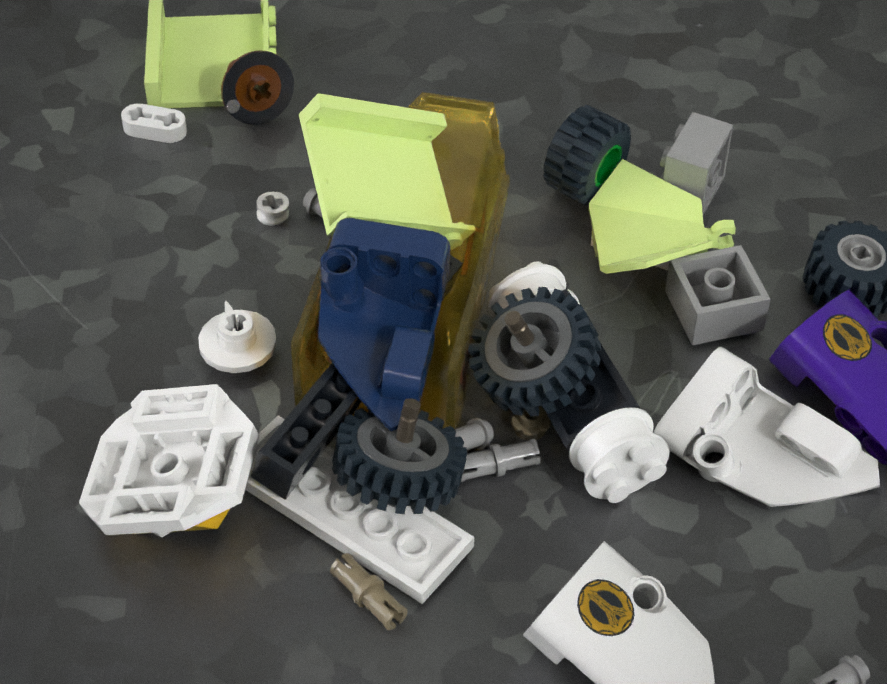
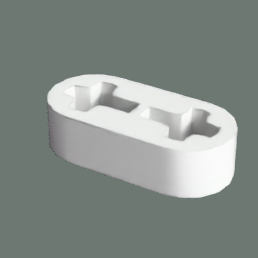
[121,104,187,143]

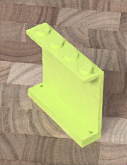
[144,0,277,108]
[298,93,476,250]

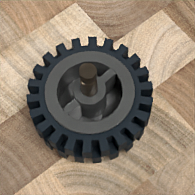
[468,287,601,416]
[332,399,467,514]

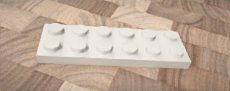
[245,416,474,604]

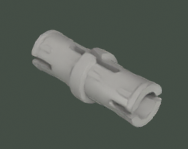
[461,439,540,482]

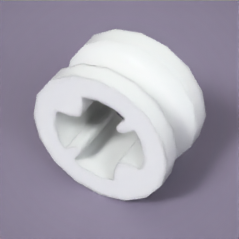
[257,191,289,226]

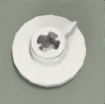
[198,301,277,373]

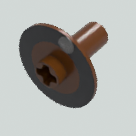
[221,50,294,125]

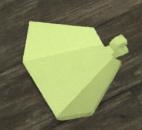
[588,159,736,274]

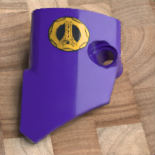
[769,290,887,465]

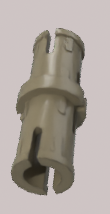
[330,553,408,630]

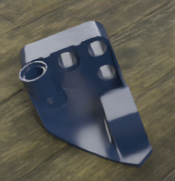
[318,218,450,431]

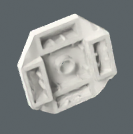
[79,384,259,537]

